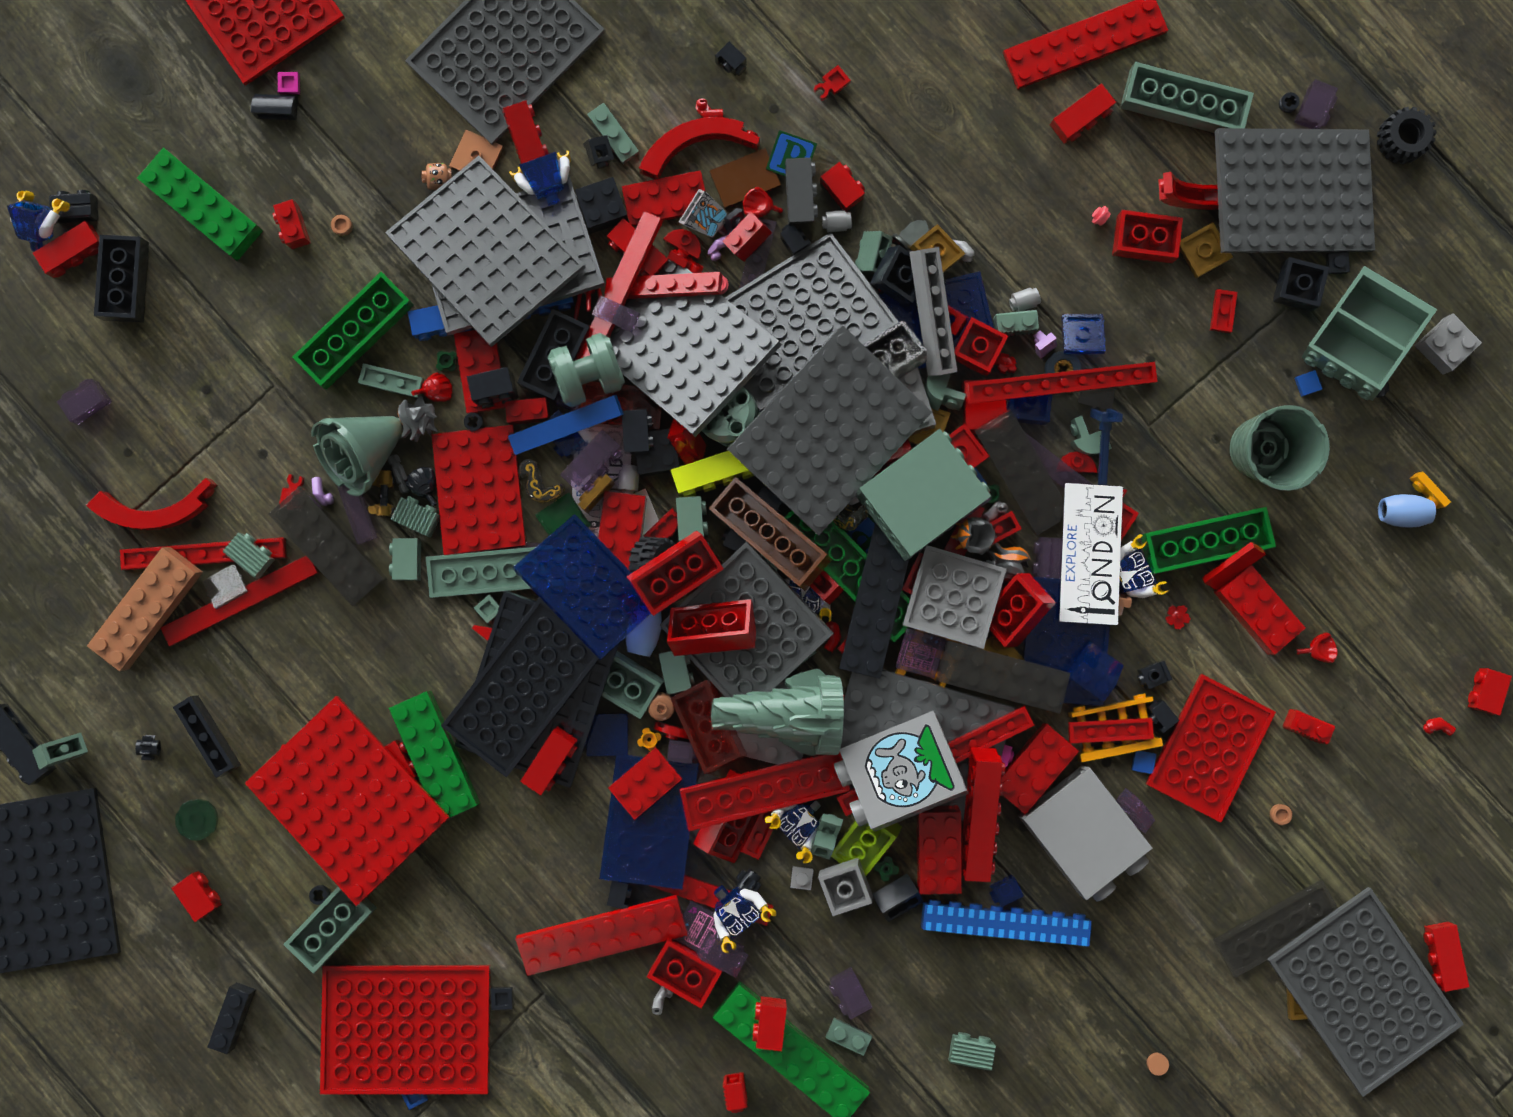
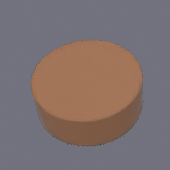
[331,215,353,236]
[1270,804,1292,825]
[1147,1053,1169,1076]

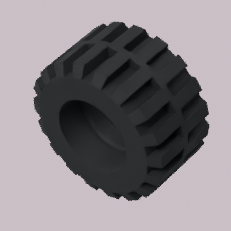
[1377,107,1436,164]
[629,537,675,574]

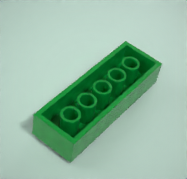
[137,147,263,261]
[292,272,414,390]
[1141,507,1276,575]
[389,691,481,817]

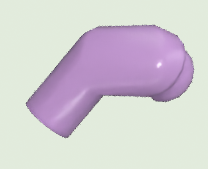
[708,235,728,261]
[311,477,334,506]

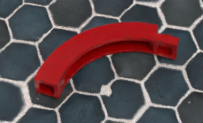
[639,117,760,179]
[1158,172,1219,210]
[86,478,218,530]

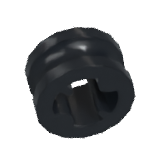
[1279,92,1300,113]
[464,413,483,431]
[309,885,330,905]

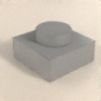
[790,866,813,890]

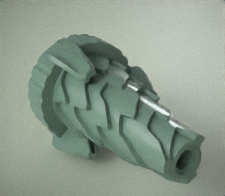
[711,669,844,756]

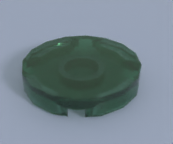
[175,799,218,841]

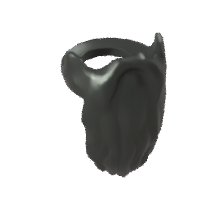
[892,220,928,252]

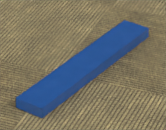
[508,395,624,455]

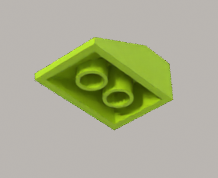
[831,820,902,876]

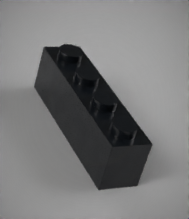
[173,695,241,778]
[0,704,57,785]

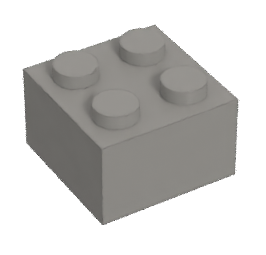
[1415,313,1482,374]
[818,857,873,916]

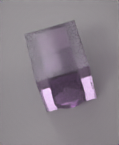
[667,739,698,764]

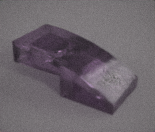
[592,295,640,333]
[1116,788,1155,833]

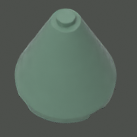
[311,416,404,496]

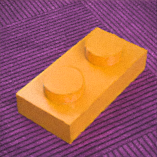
[1409,471,1451,509]

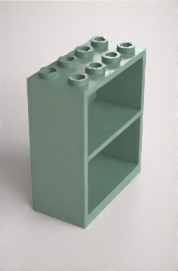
[1302,266,1437,401]
[856,429,991,561]

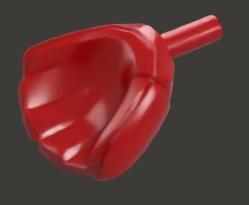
[743,187,783,217]
[411,372,452,402]
[1296,633,1338,663]

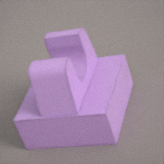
[1034,331,1057,358]

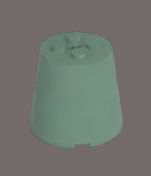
[1230,405,1330,490]

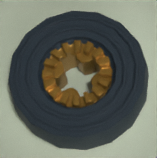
[1044,351,1081,374]

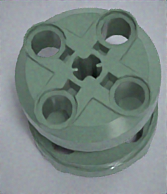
[547,333,625,407]
[702,387,760,448]

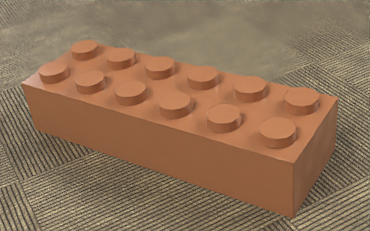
[87,547,203,671]

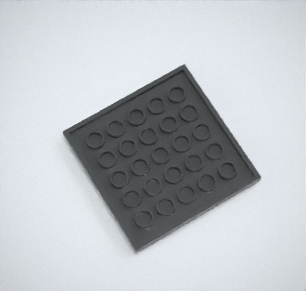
[660,541,834,697]

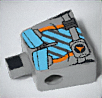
[679,189,727,237]

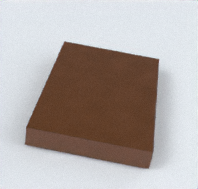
[709,148,781,209]

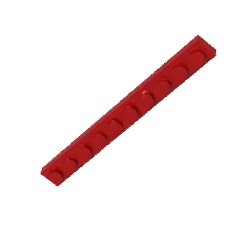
[965,362,1158,404]
[837,706,1034,816]

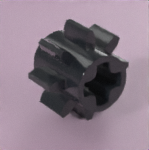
[135,735,161,761]
[737,868,762,892]

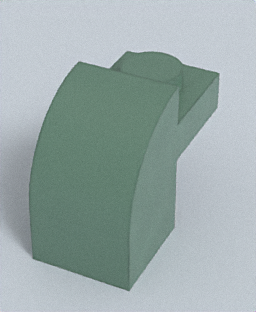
[924,374,966,411]
[1070,416,1112,456]
[810,814,843,860]

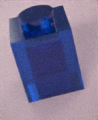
[989,875,1024,907]

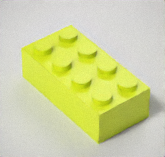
[671,451,754,497]

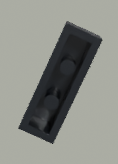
[207,982,256,1054]

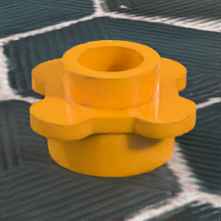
[637,728,661,752]

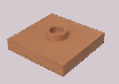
[449,130,504,171]

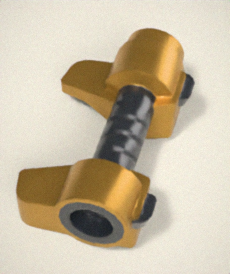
[368,470,395,517]

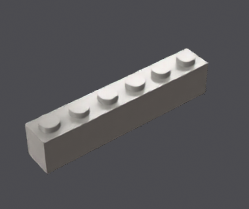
[909,247,957,376]

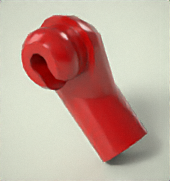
[696,98,723,118]
[824,621,841,653]
[1423,717,1456,736]

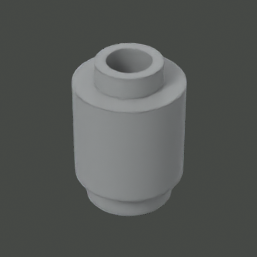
[822,210,852,232]
[1009,288,1041,312]
[618,465,639,494]

